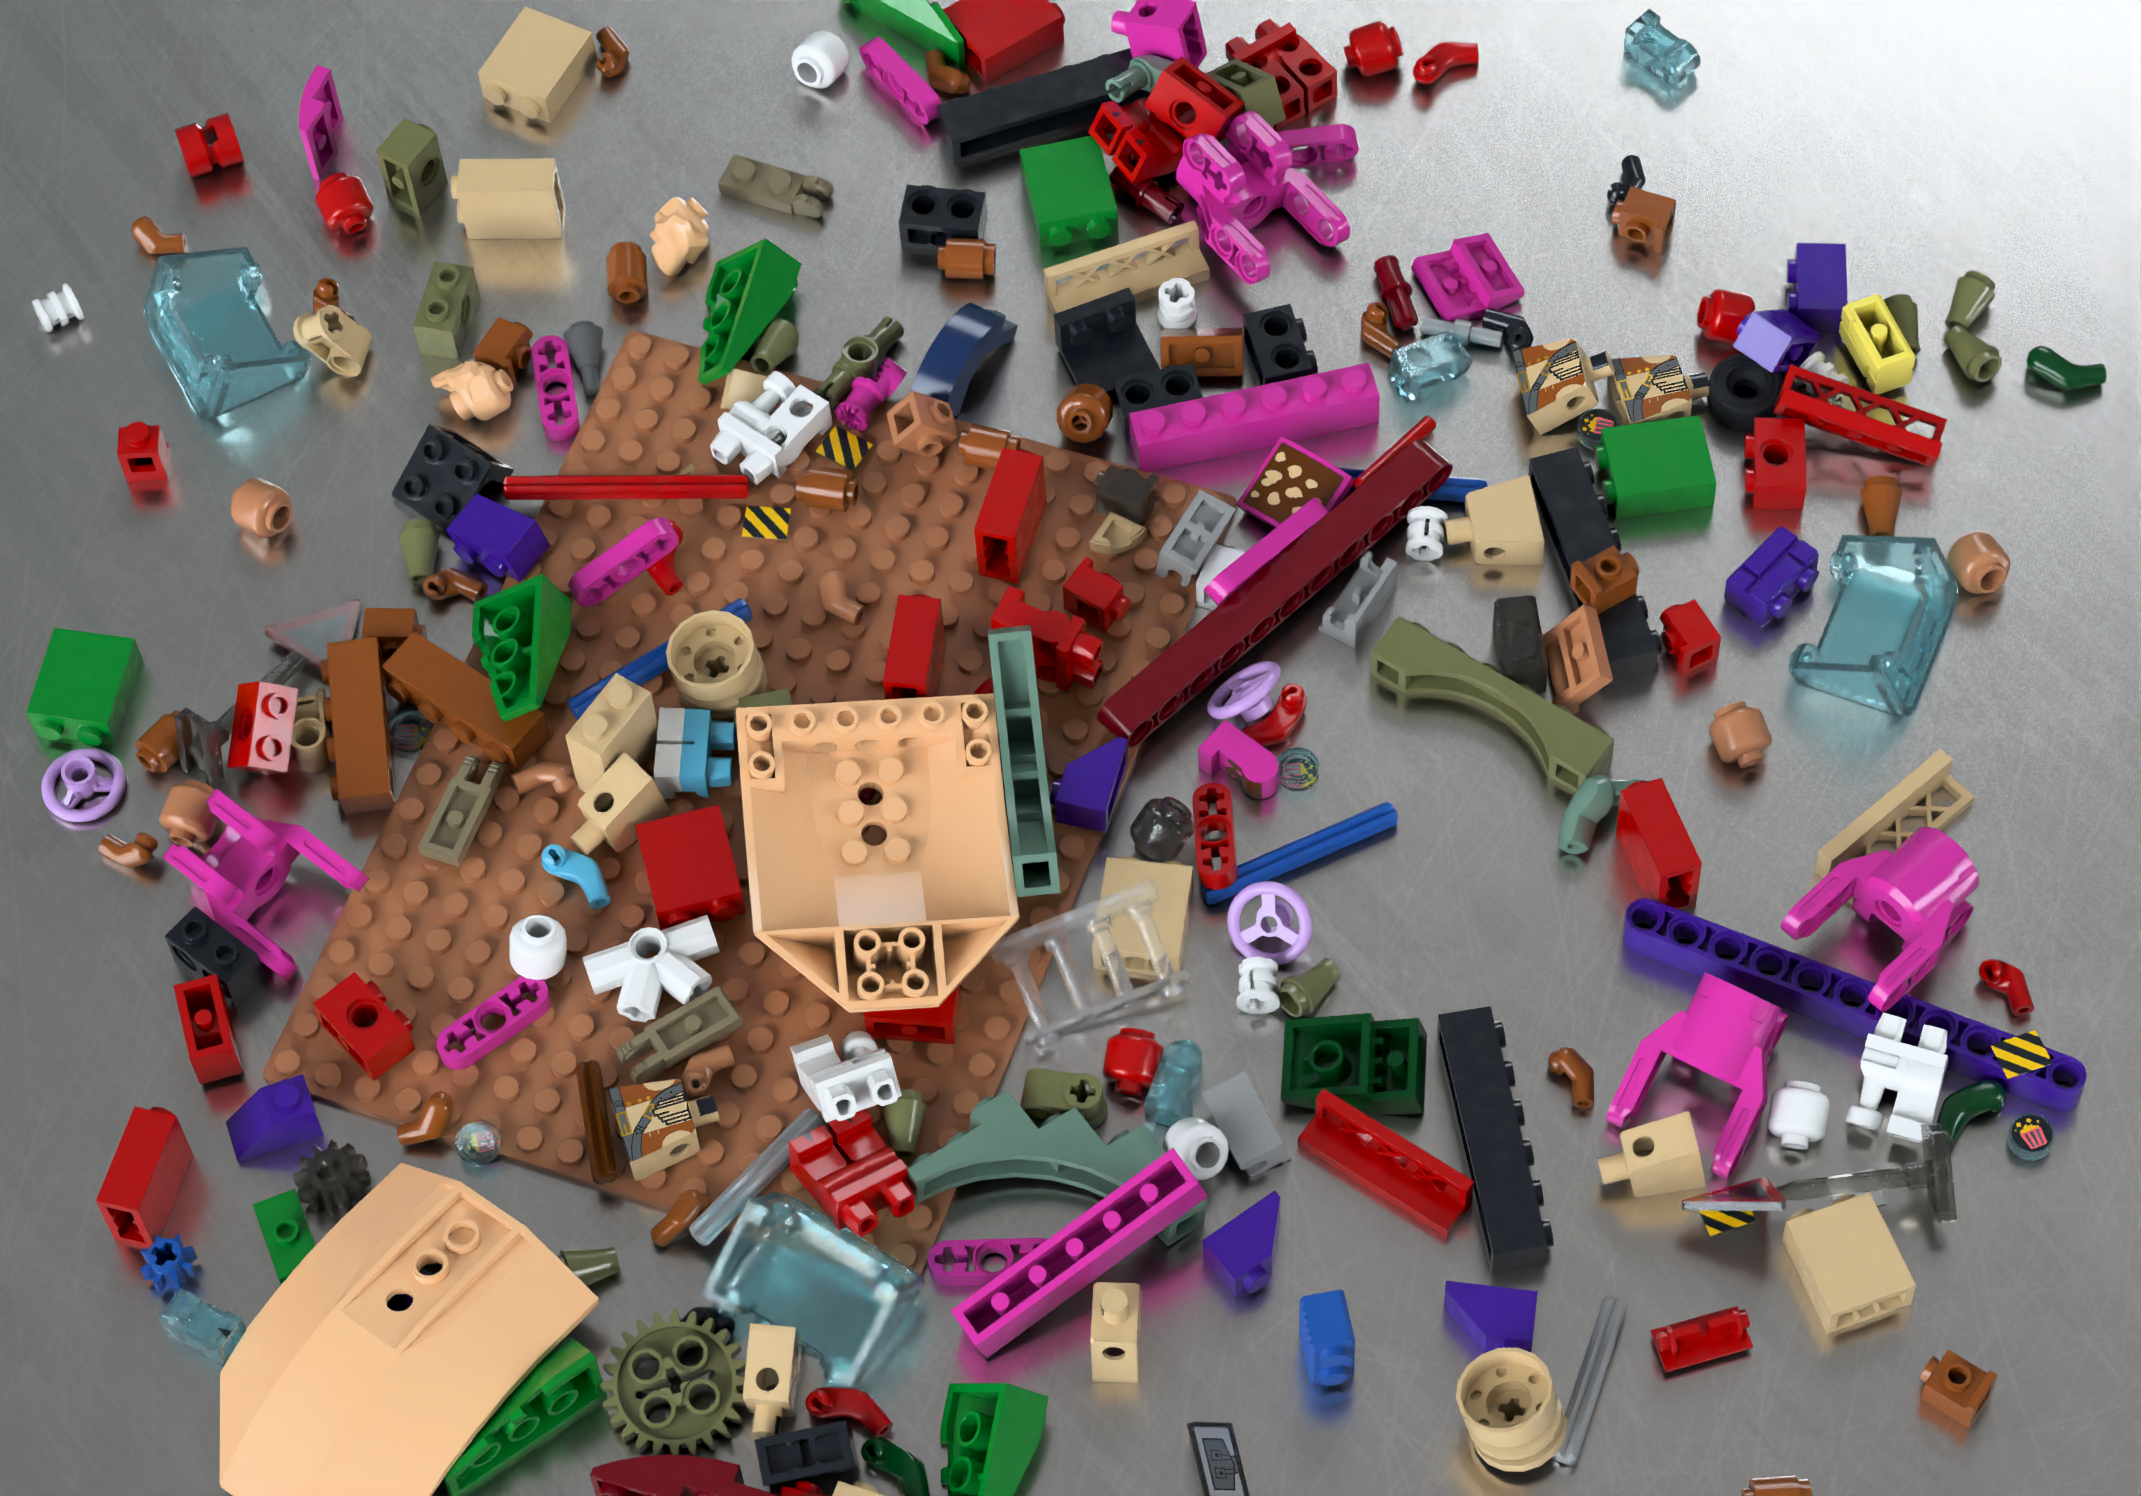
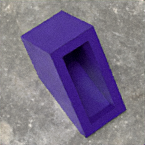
[1050,737,1128,833]
[226,1074,324,1163]
[1202,1191,1280,1299]
[1444,1281,1538,1353]

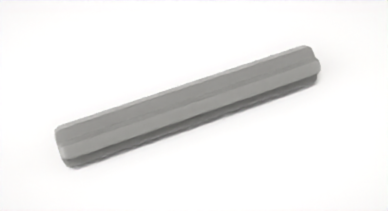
[689,1108,825,1246]
[1553,1296,1627,1465]

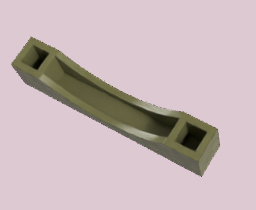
[1370,616,1614,792]

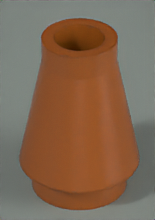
[1860,476,1902,541]

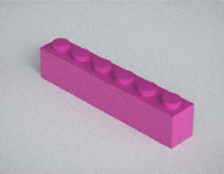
[1129,363,1380,472]
[950,1148,1208,1358]

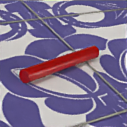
[1354,416,1436,489]

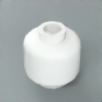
[791,30,850,89]
[509,915,567,980]
[1768,1081,1830,1150]
[1163,1117,1229,1180]

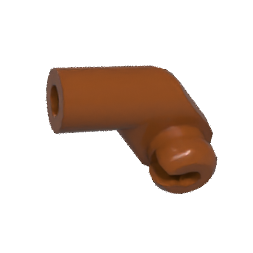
[596,26,630,77]
[925,50,971,94]
[313,278,354,321]
[1361,302,1403,360]
[98,832,158,868]
[1548,1046,1594,1109]
[397,1091,453,1146]
[650,1190,711,1246]

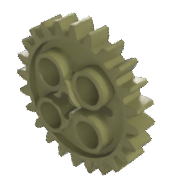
[600,1309,746,1457]

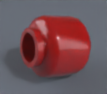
[1343,20,1404,77]
[315,172,374,234]
[1697,289,1759,345]
[1102,1028,1164,1096]

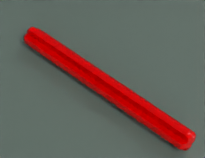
[503,474,749,500]

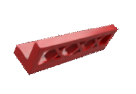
[1773,364,1947,467]
[1298,1088,1474,1238]

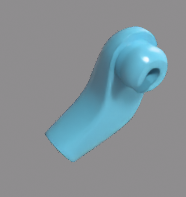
[541,844,611,909]

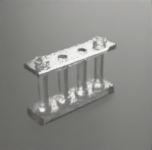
[990,879,1191,1049]

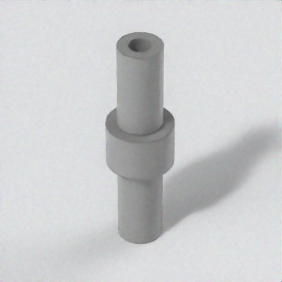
[1420,317,1503,348]

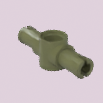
[814,316,904,410]

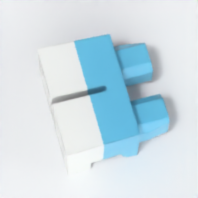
[653,707,736,799]

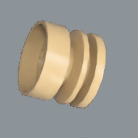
[666,610,768,722]
[1456,1348,1567,1472]

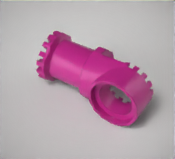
[835,358,907,431]

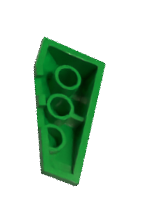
[845,0,966,68]
[698,238,802,385]
[472,573,572,722]
[444,1337,607,1496]
[940,1383,1049,1496]

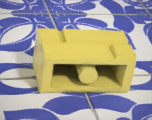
[1839,294,1916,395]

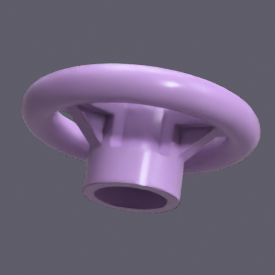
[1207,661,1281,722]
[41,748,126,822]
[1227,881,1313,965]

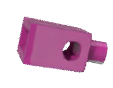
[1111,0,1207,68]

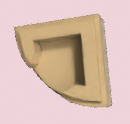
[721,368,767,409]
[1090,511,1147,554]

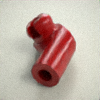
[1978,958,2034,1016]

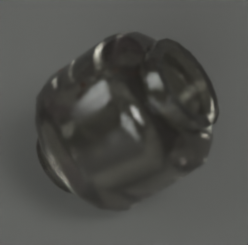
[1130,796,1194,861]

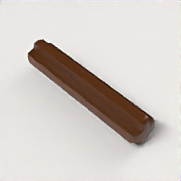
[576,1060,617,1185]

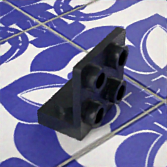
[1054,287,1160,396]
[392,424,514,532]

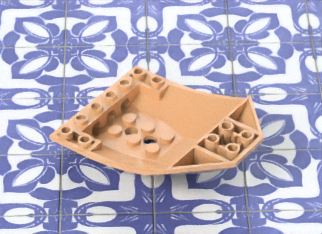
[736,693,1020,1013]
[220,1163,600,1496]

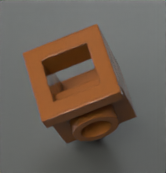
[1611,186,1676,254]
[473,317,533,390]
[1570,545,1639,614]
[361,608,427,660]
[1919,1350,1998,1429]

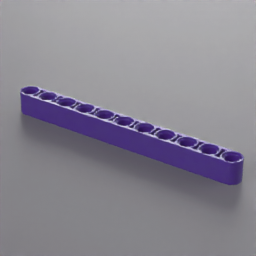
[1623,898,2087,1112]

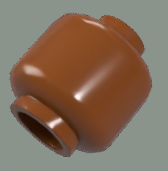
[1056,383,1114,443]

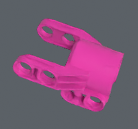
[1176,111,1350,285]
[162,788,370,982]
[1781,827,1979,1012]
[1606,972,1788,1180]

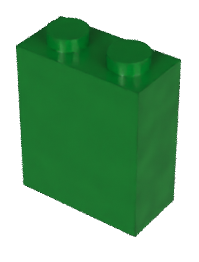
[1019,136,1119,248]
[1594,415,1717,520]
[26,628,143,746]

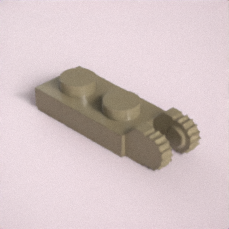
[718,154,835,219]
[418,754,504,867]
[616,986,743,1084]

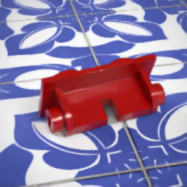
[1650,1306,1753,1372]

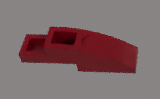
[590,1455,777,1496]

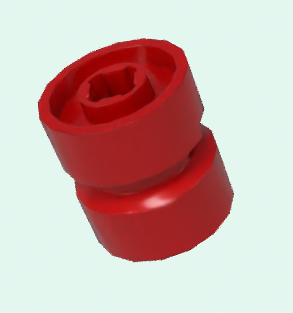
[175,113,244,178]

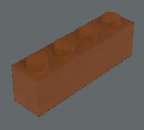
[381,632,550,771]
[320,637,396,815]

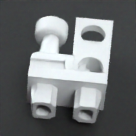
[710,371,833,485]
[1845,1013,1949,1146]
[790,1031,902,1123]

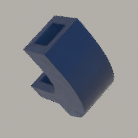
[911,302,1018,417]

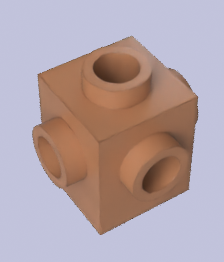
[887,391,958,459]

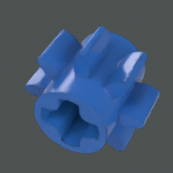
[140,1234,198,1292]

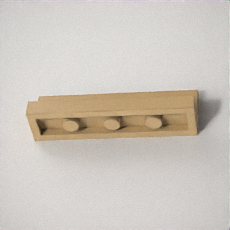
[1043,220,1210,315]
[1815,749,1975,905]

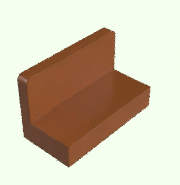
[1161,328,1243,377]

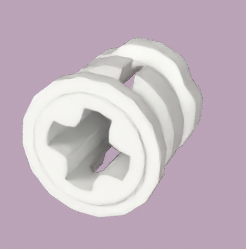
[1157,278,1197,329]
[31,283,84,333]
[1793,351,1850,404]
[1405,506,1448,561]
[1236,957,1280,1014]

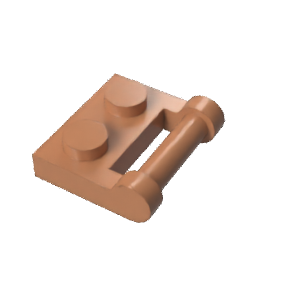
[1538,605,1613,715]

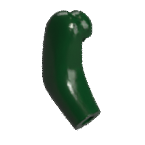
[2026,346,2107,391]
[1932,1079,2006,1146]
[861,1437,930,1496]

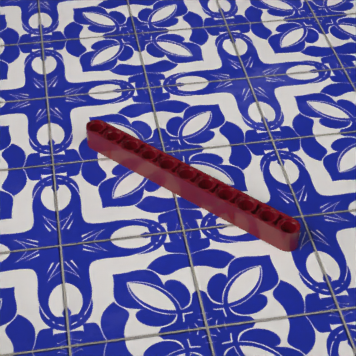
[1097,439,1453,748]

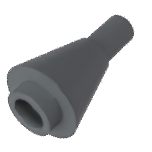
[563,321,603,396]

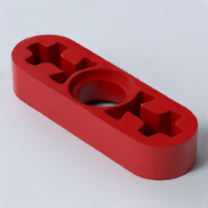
[1192,783,1238,890]

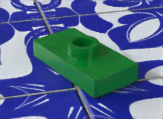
[252,1189,316,1284]

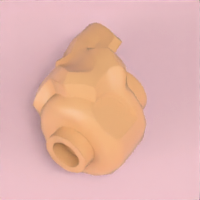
[649,197,709,276]
[430,360,513,421]

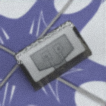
[1187,1422,1250,1496]

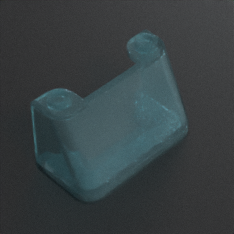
[144,247,311,419]
[1788,535,1958,716]
[701,1192,925,1388]

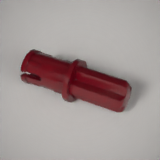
[1110,166,1184,224]
[1373,255,1418,331]

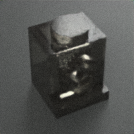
[1092,464,1160,526]

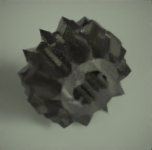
[294,1139,372,1219]

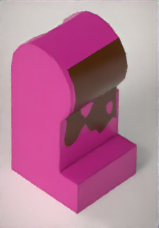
[1198,720,1279,799]

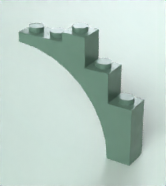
[987,625,1061,898]
[908,1090,1207,1247]

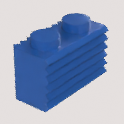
[1299,1290,1355,1386]

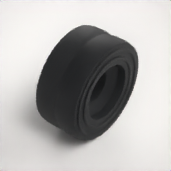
[1707,353,1783,431]

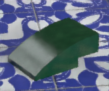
[1281,1013,1427,1114]

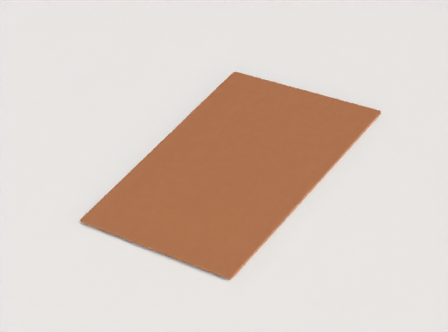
[263,330,1237,1287]

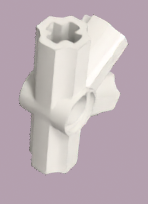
[582,915,720,1022]

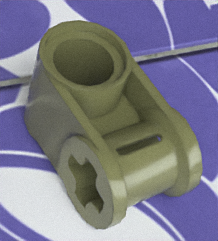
[1020,1068,1108,1128]

